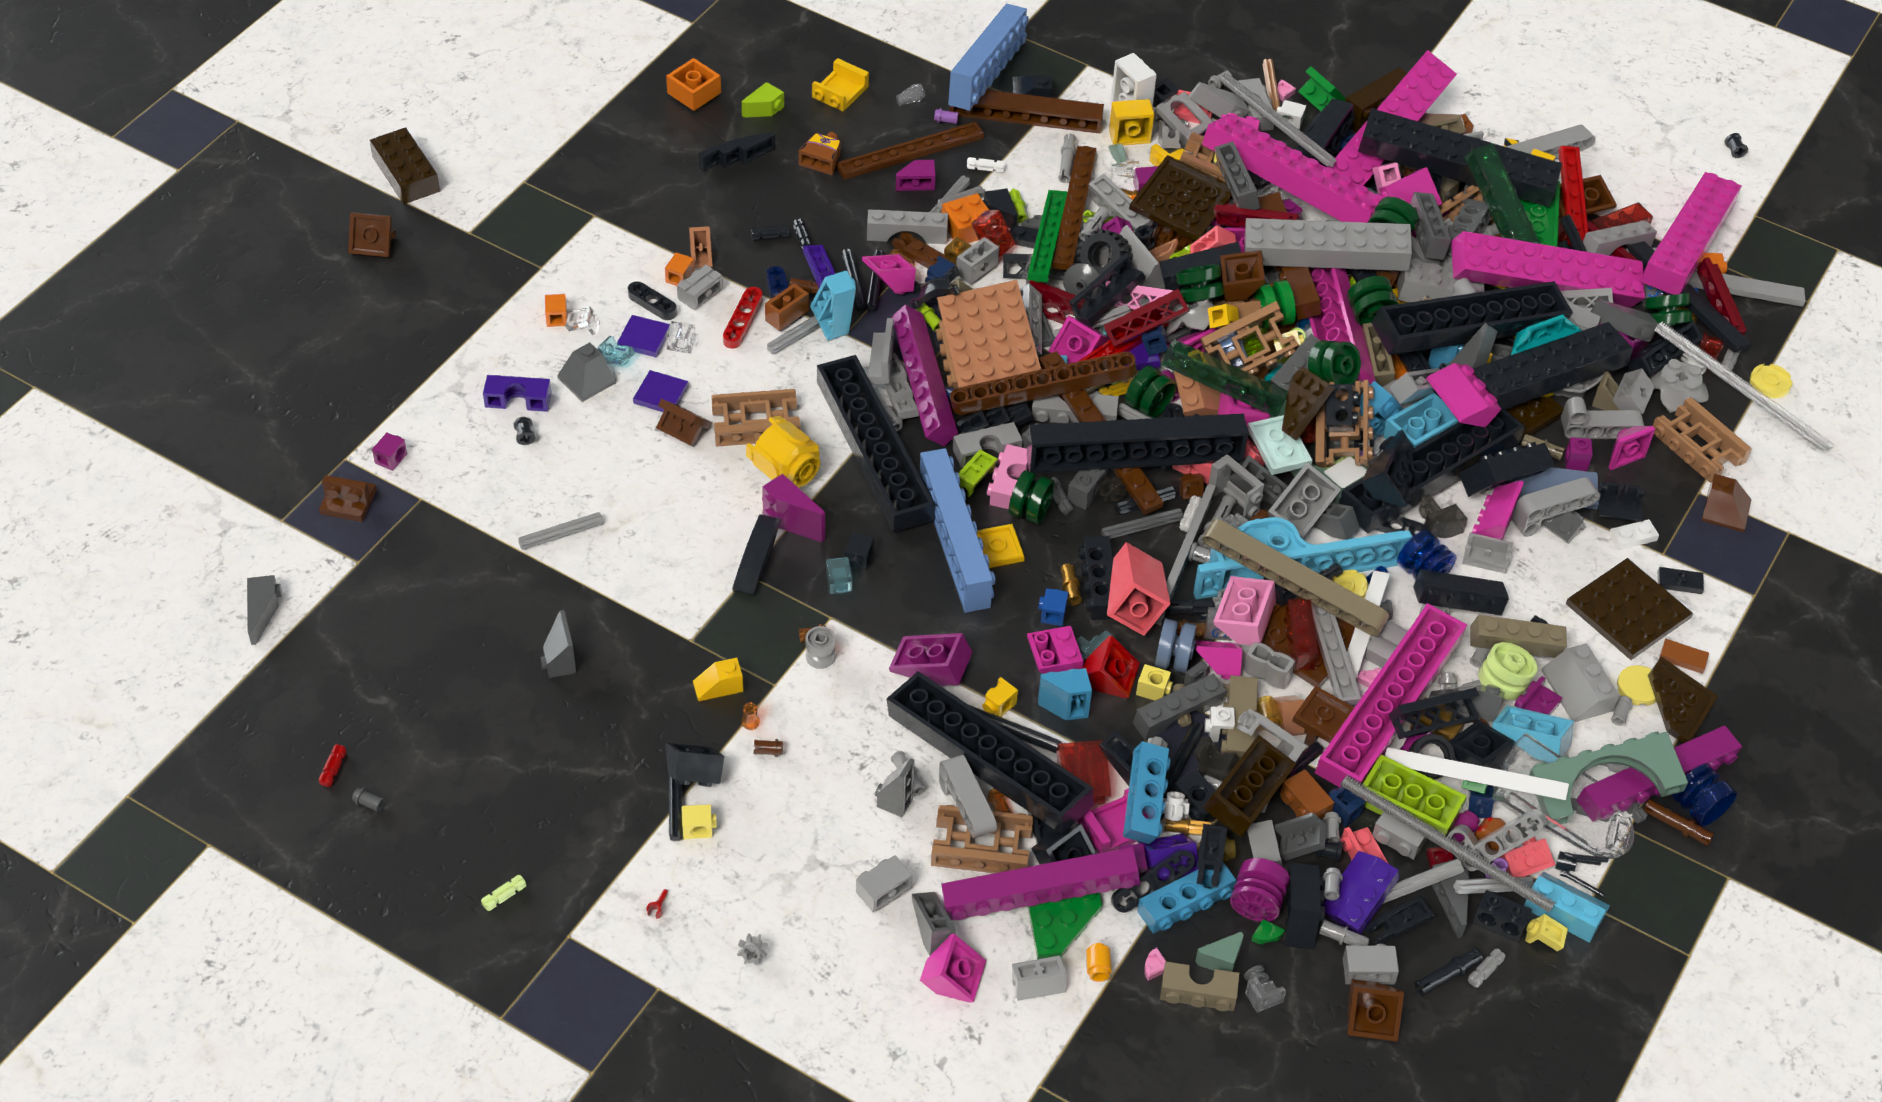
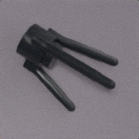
[1555,851,1609,898]

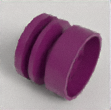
[1230,858,1290,922]

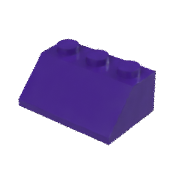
[1323,851,1400,935]

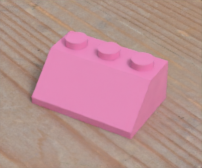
[1213,576,1276,645]

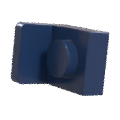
[1468,785,1494,819]

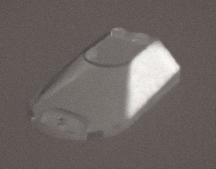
[1492,733,1634,859]

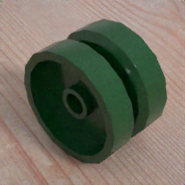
[1367,197,1419,232]
[1176,264,1225,302]
[1346,276,1398,325]
[1644,293,1692,326]
[1308,340,1361,384]
[1125,365,1177,418]
[1008,470,1055,525]

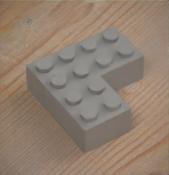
[1398,255,1484,302]

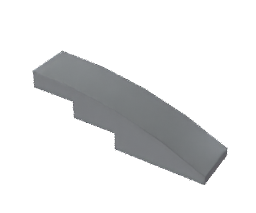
[884,353,919,419]

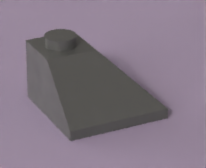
[557,342,616,402]
[540,610,576,678]

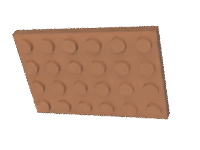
[937,280,1041,388]

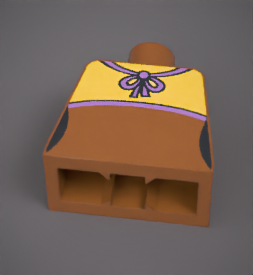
[799,132,841,175]

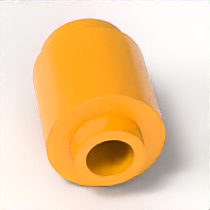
[1086,943,1112,982]

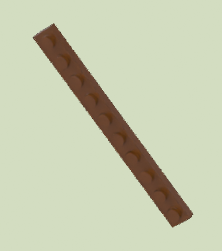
[1052,146,1097,270]
[1039,351,1164,515]

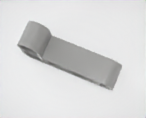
[1561,397,1645,439]
[1512,477,1601,537]
[939,755,997,838]
[1448,809,1546,871]

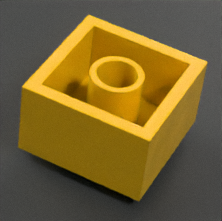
[1109,99,1154,145]

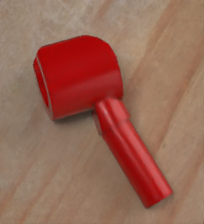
[646,889,668,919]

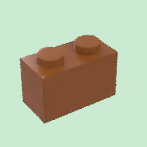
[765,283,809,331]
[1280,769,1335,820]

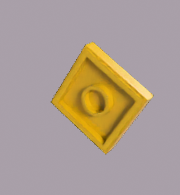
[976,524,1025,568]

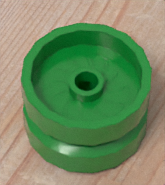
[1254,280,1296,329]

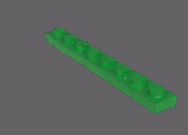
[1027,190,1067,282]

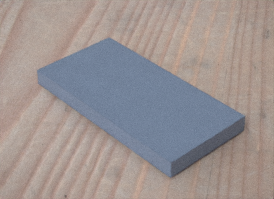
[1512,467,1599,509]

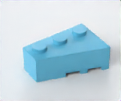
[810,270,856,341]

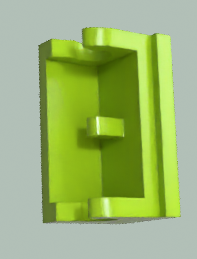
[958,449,998,497]

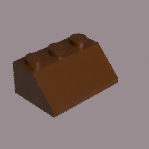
[1558,175,1617,219]

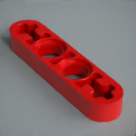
[723,287,763,349]

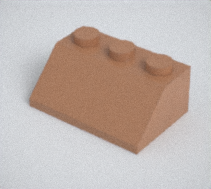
[1171,356,1221,417]

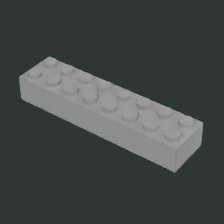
[1244,218,1412,271]

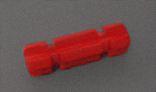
[319,744,346,787]

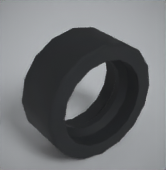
[1408,734,1455,779]

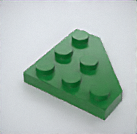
[1027,893,1102,959]

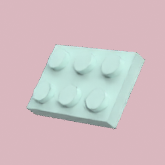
[1247,415,1312,475]

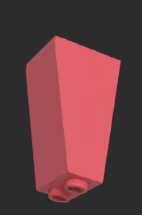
[1107,542,1171,636]

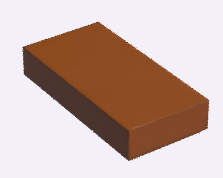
[1659,638,1709,674]

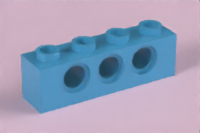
[1123,741,1171,844]
[1137,863,1236,934]

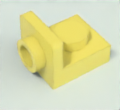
[1525,914,1568,951]

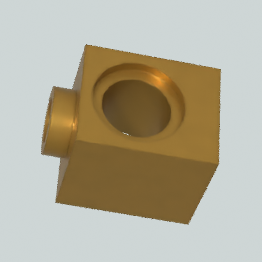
[944,237,972,266]

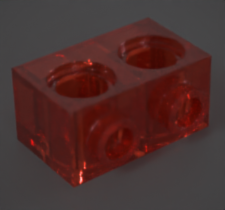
[971,210,1015,257]

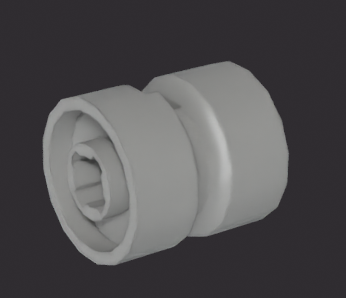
[806,626,835,669]

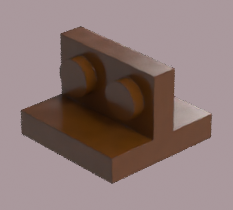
[348,212,396,257]
[656,398,713,447]
[319,475,377,522]
[1292,685,1354,746]

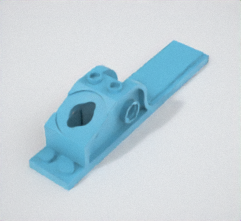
[1193,517,1412,599]

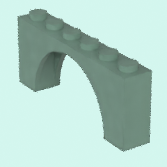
[1529,731,1688,828]

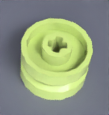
[1478,642,1537,700]

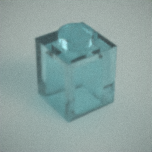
[826,557,852,594]

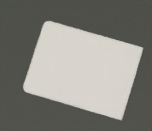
[1324,456,1367,488]

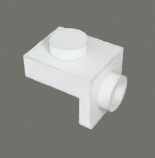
[1204,707,1235,742]

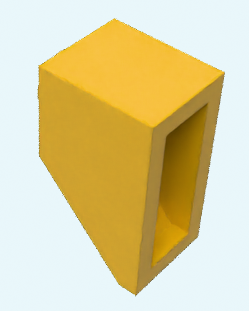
[693,658,743,701]

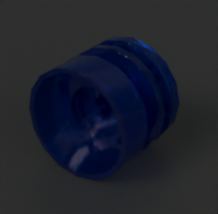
[1397,530,1457,580]
[1672,763,1737,827]

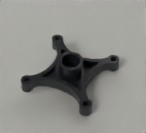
[910,266,960,310]

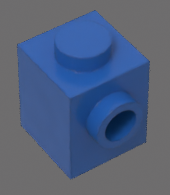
[1038,588,1068,626]

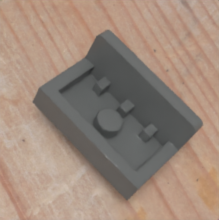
[1541,511,1586,544]
[1274,813,1327,861]

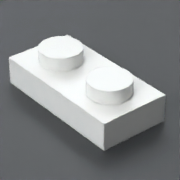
[1609,519,1659,550]

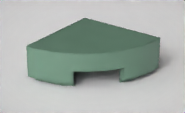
[1108,143,1127,164]

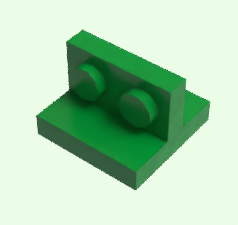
[1298,66,1346,112]

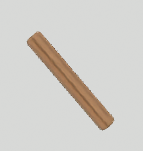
[1262,59,1281,111]

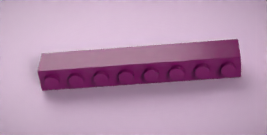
[892,305,958,446]
[1576,726,1742,822]
[941,847,1140,921]

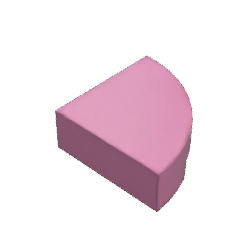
[1277,80,1296,102]
[1356,668,1381,688]
[1144,947,1166,981]

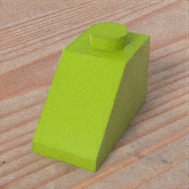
[741,82,784,118]

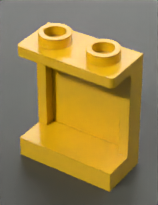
[812,58,869,112]

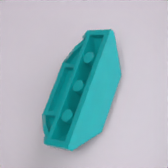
[1511,314,1582,355]

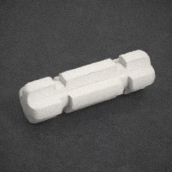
[967,157,1005,173]
[1179,495,1201,532]

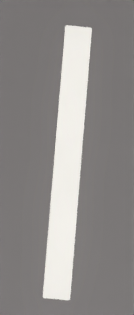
[1333,571,1390,696]
[1385,748,1569,800]

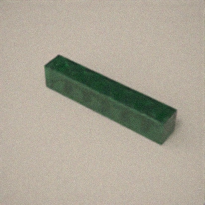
[1464,143,1541,244]
[1161,339,1288,417]

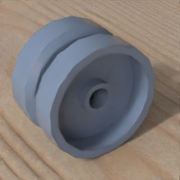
[1155,618,1197,674]

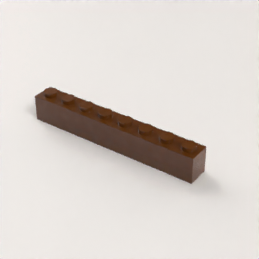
[950,90,1104,134]
[1258,192,1321,320]

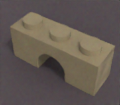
[1160,961,1239,1011]

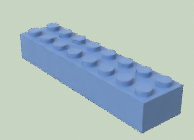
[948,3,1029,111]
[920,448,995,613]

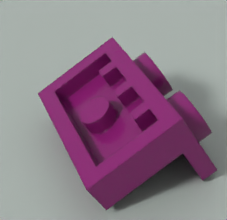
[1514,676,1563,715]

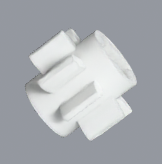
[1163,792,1190,821]

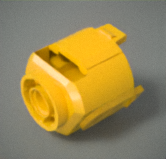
[746,416,820,487]

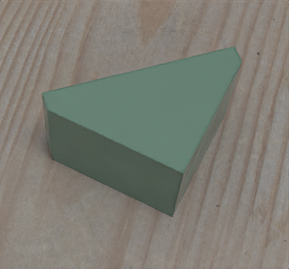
[1195,932,1244,972]

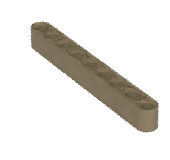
[1202,519,1389,636]

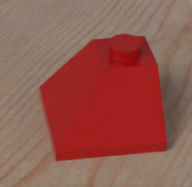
[1083,635,1140,699]

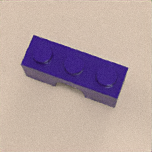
[483,375,552,412]

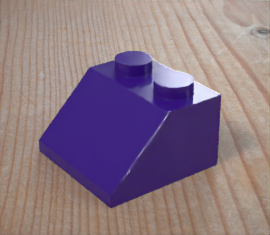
[1137,833,1199,880]

